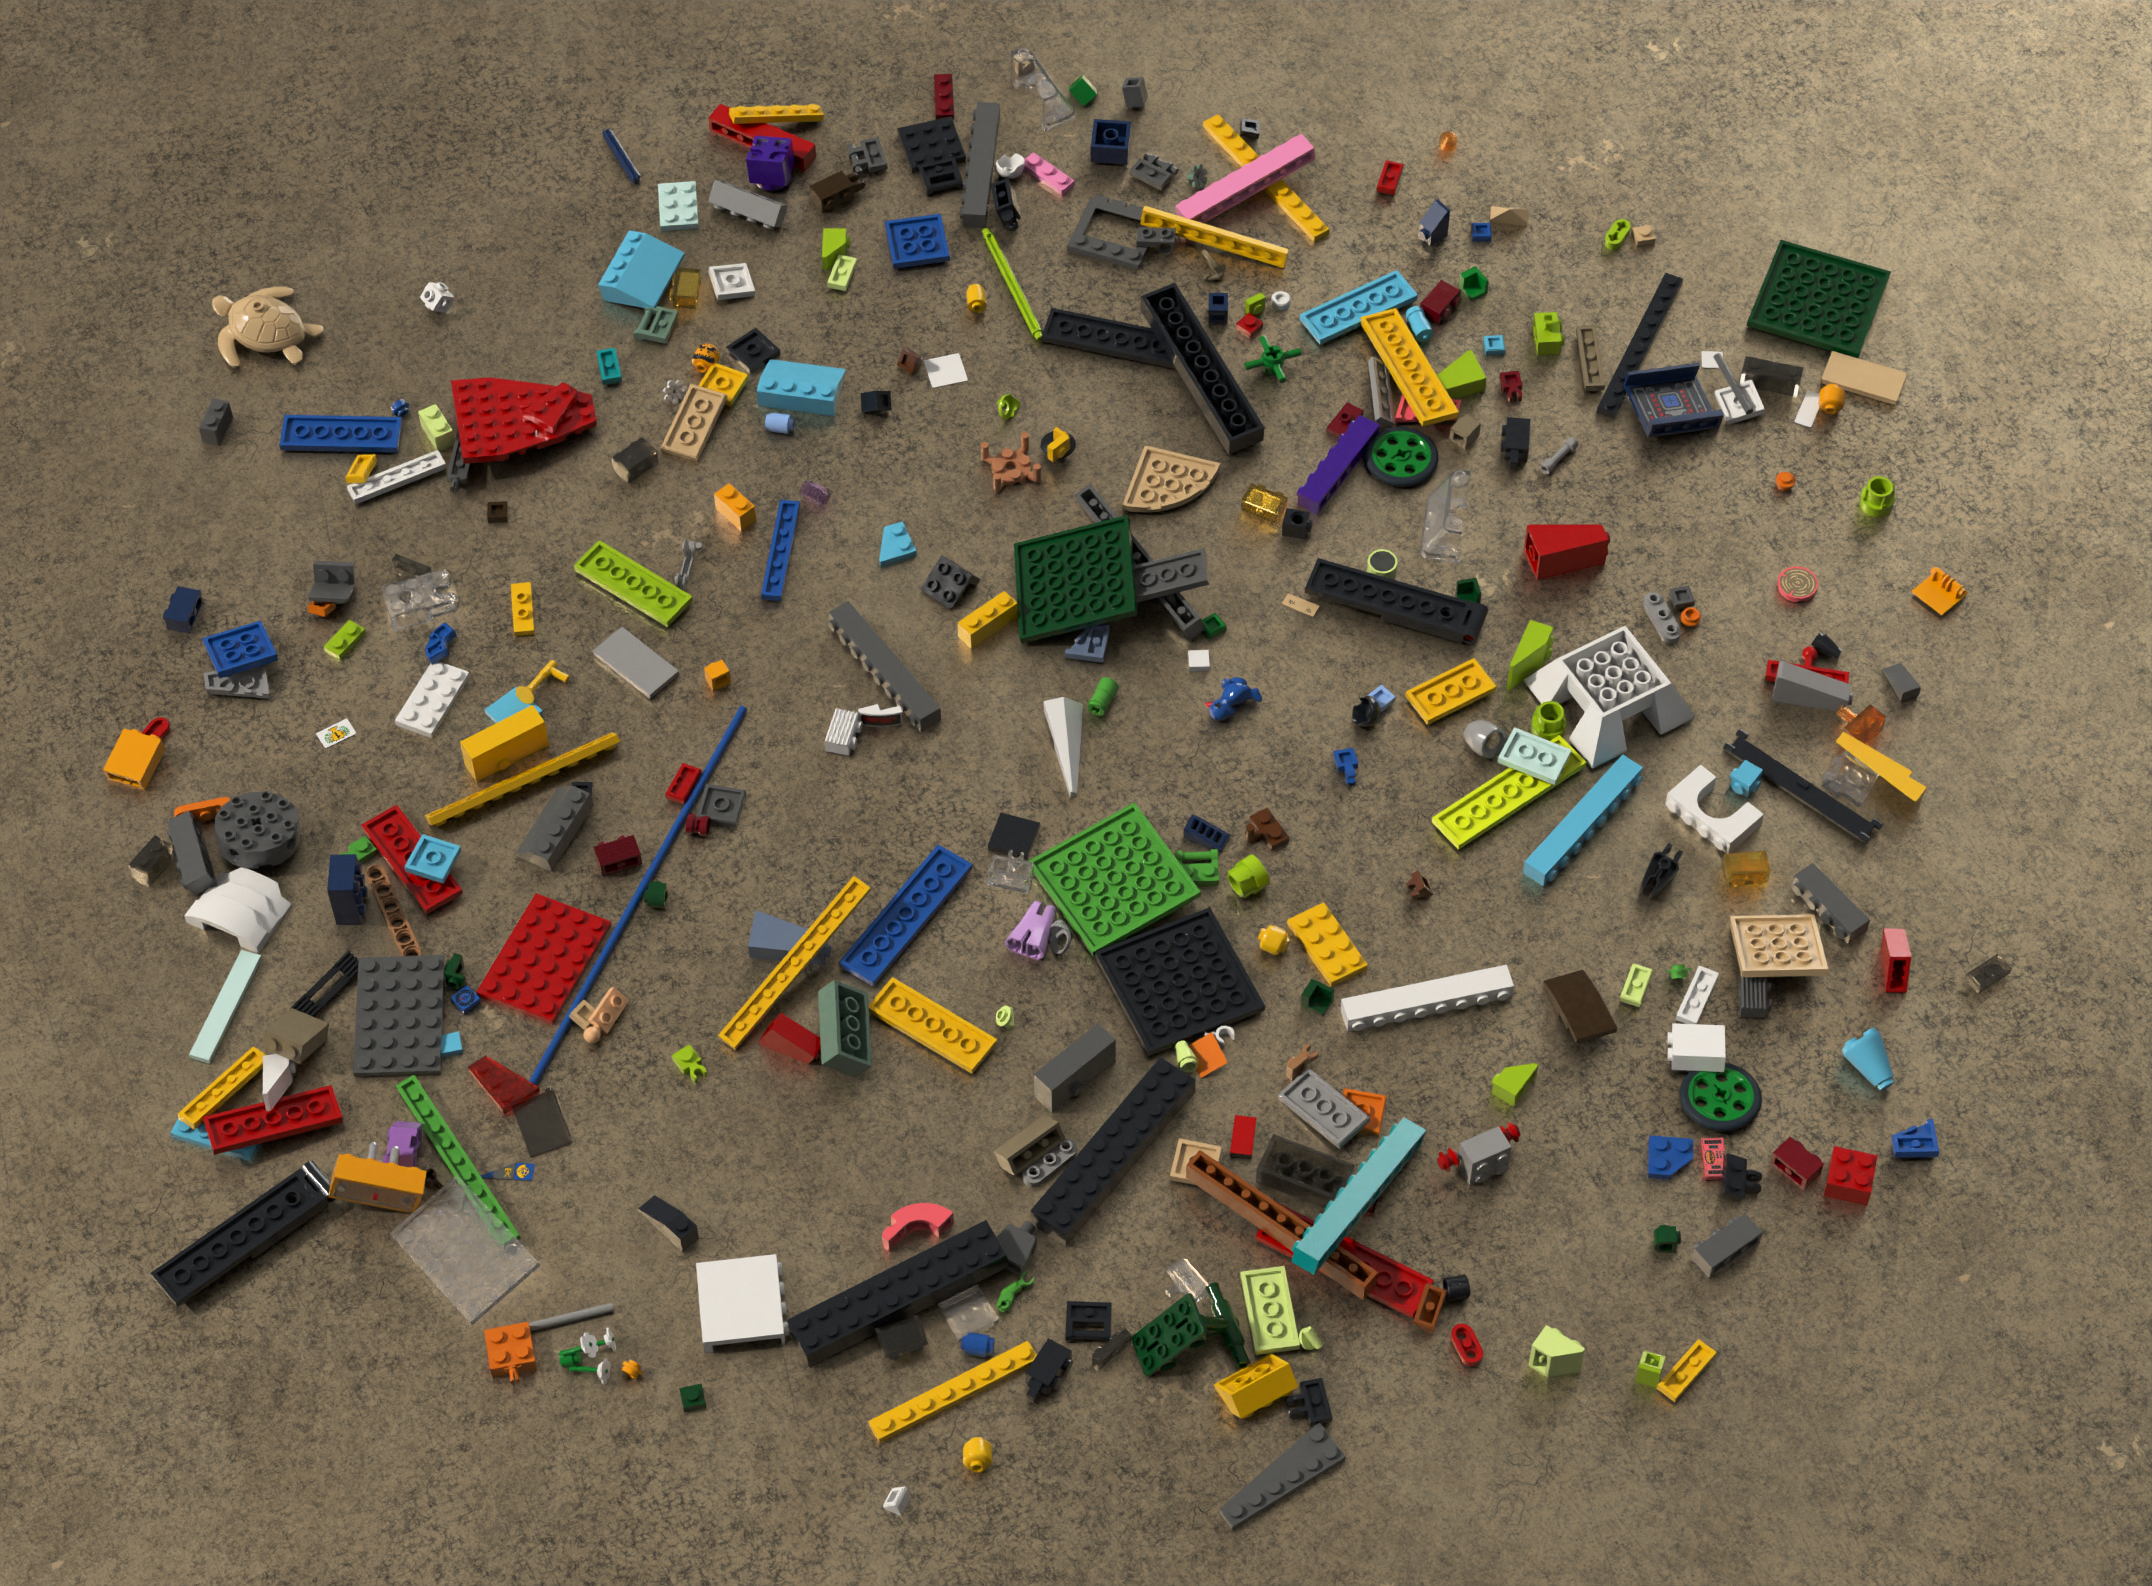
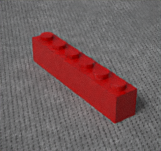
[708,104,816,172]

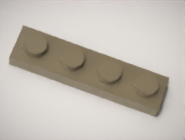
[1576,326,1605,391]

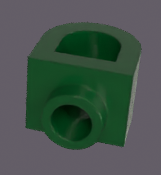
[644,881,669,908]
[1653,1225,1681,1253]

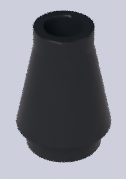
[1811,632,1843,660]

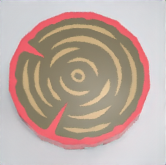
[1777,566,1818,602]

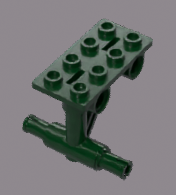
[1131,1282,1251,1376]

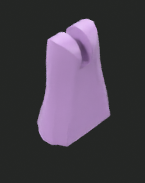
[1005,900,1056,960]

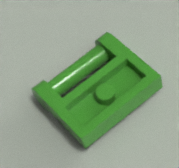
[1175,849,1219,886]

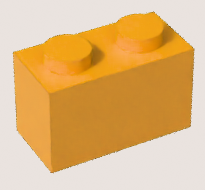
[714,483,756,531]

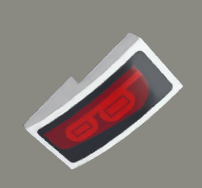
[858,704,903,727]

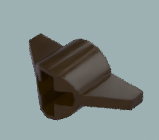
[424,1168,445,1192]

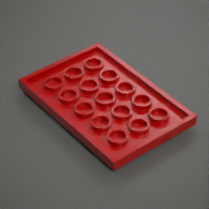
[476,893,612,1025]

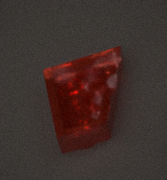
[468,1055,540,1115]

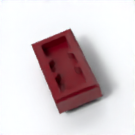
[1326,402,1364,438]

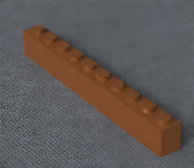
[1186,1150,1378,1300]

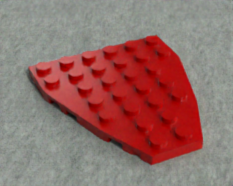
[451,377,597,464]

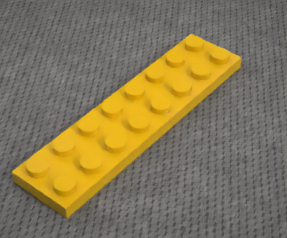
[1360,308,1459,427]

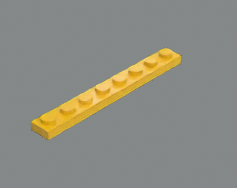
[1140,206,1289,268]
[869,1341,1037,1443]

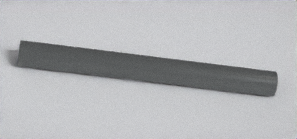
[1713,353,1753,415]

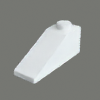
[263,1054,296,1111]

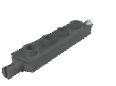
[447,429,471,493]

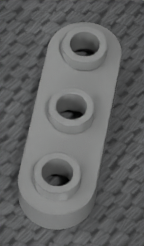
[1643,592,1681,644]
[1022,1138,1077,1187]

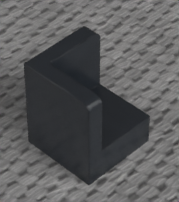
[860,391,892,412]

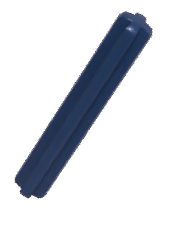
[602,128,641,184]

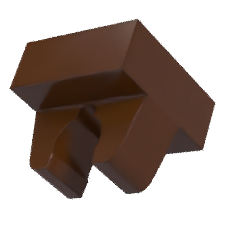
[897,347,923,374]
[1406,871,1434,899]

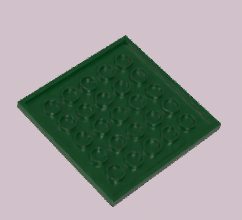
[1747,240,1891,358]
[1014,515,1138,643]

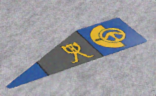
[480,1163,534,1180]

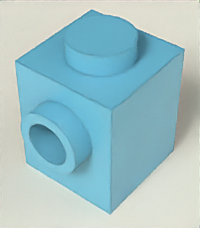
[1729,760,1763,798]

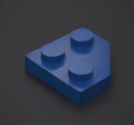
[1648,1135,1693,1180]

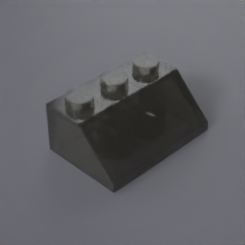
[1740,354,1804,397]

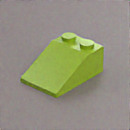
[1506,620,1555,690]

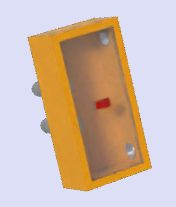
[328,1142,427,1214]

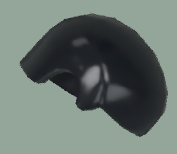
[1352,696,1381,727]

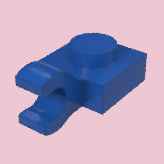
[1333,748,1358,785]

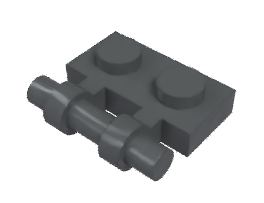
[848,137,888,176]
[1130,153,1179,190]

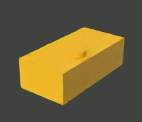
[460,705,549,782]

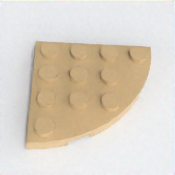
[1122,445,1221,512]

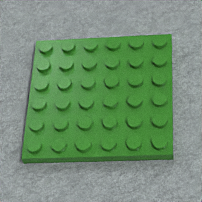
[1027,802,1201,957]

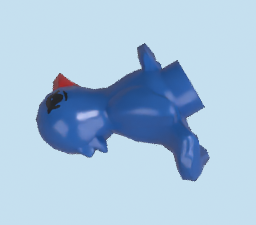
[1205,677,1262,721]

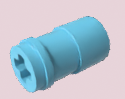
[1406,306,1434,342]

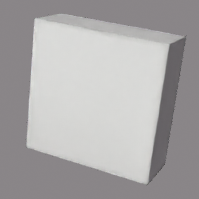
[1188,650,1210,672]

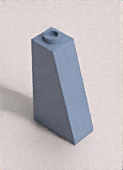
[748,911,831,965]

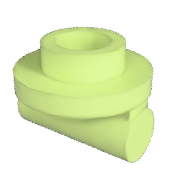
[996,1006,1015,1030]
[1299,1326,1323,1350]

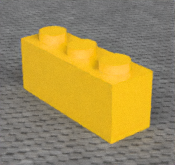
[958,591,1018,649]

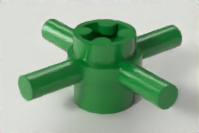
[1244,335,1302,383]

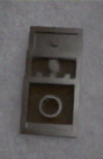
[1543,970,1617,1044]

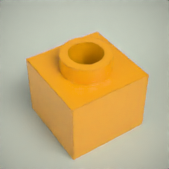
[704,660,731,691]

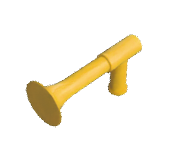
[515,660,570,704]

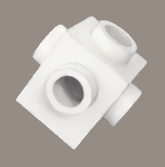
[420,282,455,313]

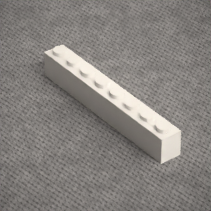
[1341,965,1514,1032]

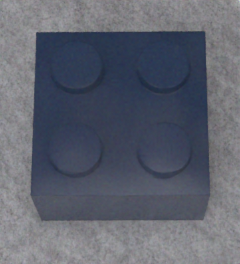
[1090,119,1131,165]

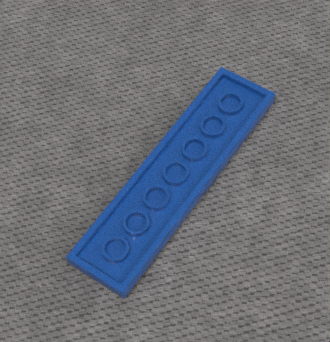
[839,845,972,987]

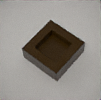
[487,501,508,523]

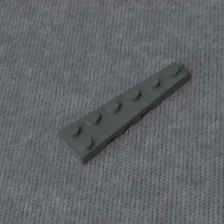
[1219,1422,1346,1531]

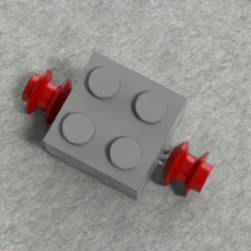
[1437,1122,1521,1185]

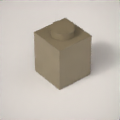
[1450,414,1481,450]

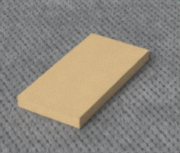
[1821,351,1907,405]
[661,384,727,462]

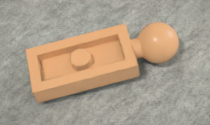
[583,987,629,1044]

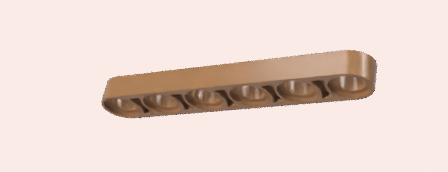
[366,865,422,956]

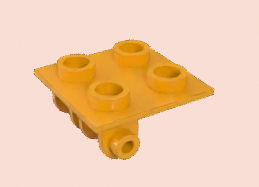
[1911,566,1969,616]

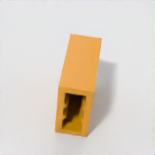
[103,728,166,791]

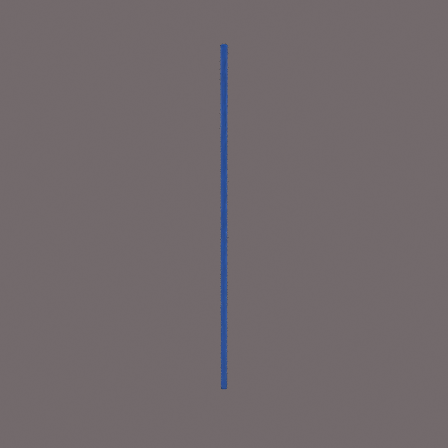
[528,706,747,1087]

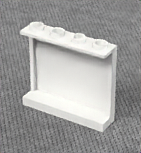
[696,1254,789,1353]

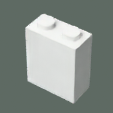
[1667,1023,1726,1072]

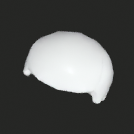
[995,153,1025,179]

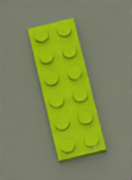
[574,540,693,627]

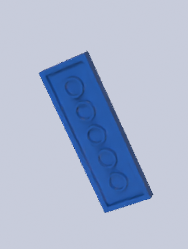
[279,415,402,453]

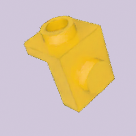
[1047,427,1070,462]

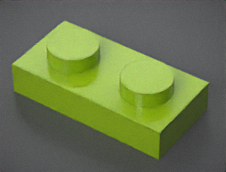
[323,620,366,660]

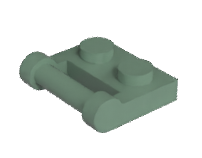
[633,306,679,344]

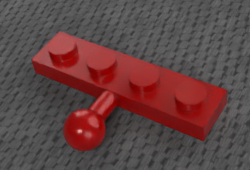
[1765,646,1850,684]

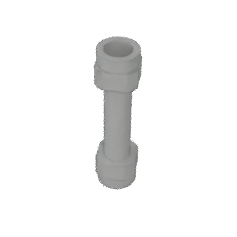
[1540,437,1578,474]

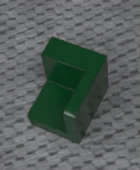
[1455,578,1481,603]
[1301,979,1334,1016]

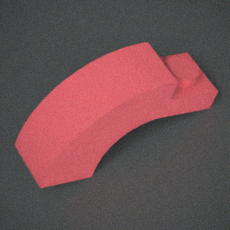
[882,1203,954,1252]

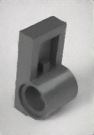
[1136,227,1176,254]

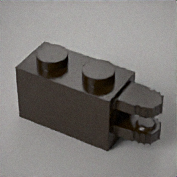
[810,171,866,213]

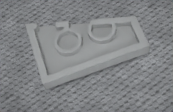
[204,665,271,699]

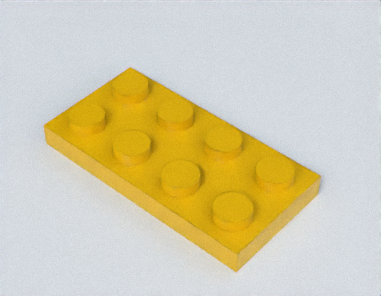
[1405,658,1497,725]
[1287,902,1368,987]

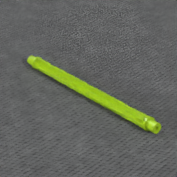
[982,228,1043,342]

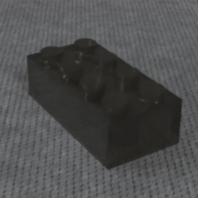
[1256,1134,1355,1208]

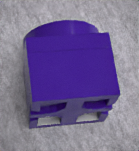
[746,136,795,191]

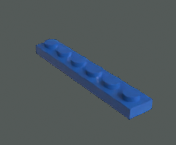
[761,500,800,601]

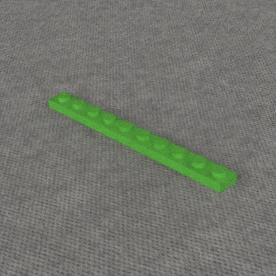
[396,1075,521,1250]

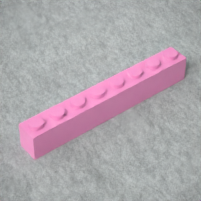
[1176,133,1315,223]

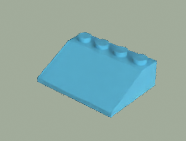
[598,230,685,308]
[756,359,846,416]

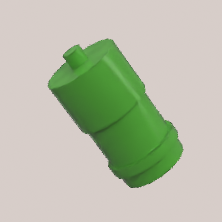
[1087,677,1119,716]

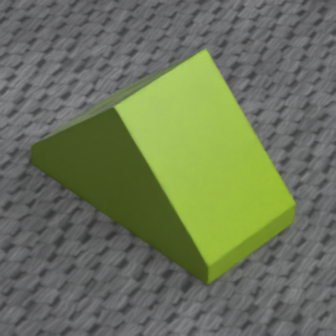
[1635,1351,1666,1388]

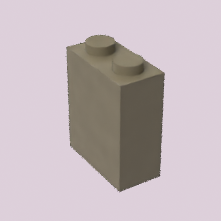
[262,1008,329,1063]

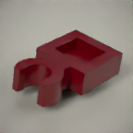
[1499,371,1523,403]

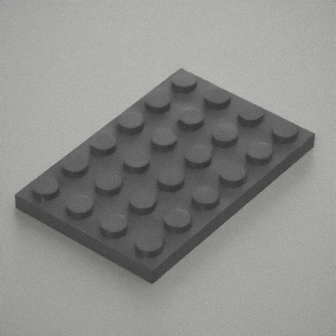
[353,955,445,1077]

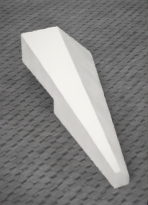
[1044,697,1083,797]

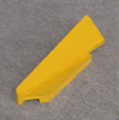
[1836,732,1927,802]

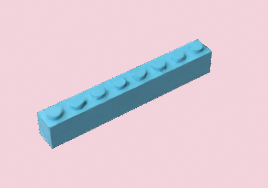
[1523,754,1643,886]

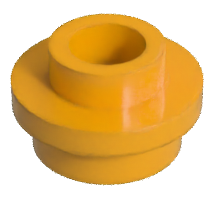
[621,1360,643,1379]

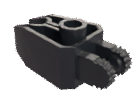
[1639,843,1684,899]

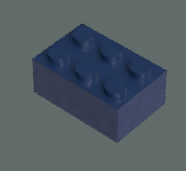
[327,854,368,925]

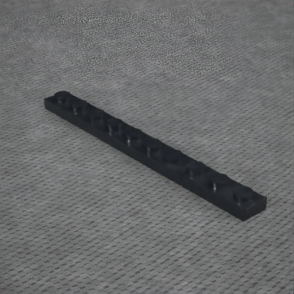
[1596,273,1683,419]

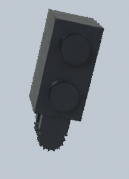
[991,178,1021,232]

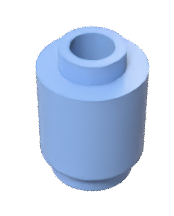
[765,412,795,434]

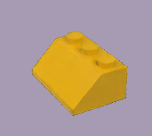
[1213,1353,1299,1418]

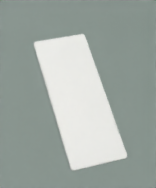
[1794,390,1819,427]

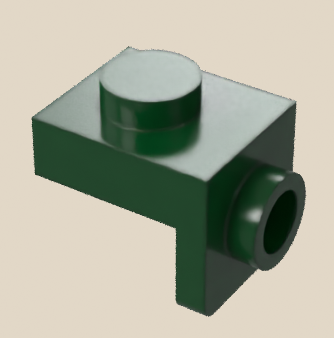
[444,953,467,989]

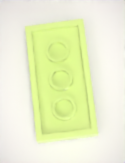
[1240,1266,1300,1355]

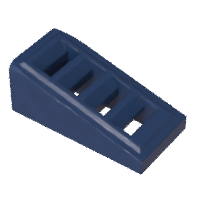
[1183,814,1230,852]

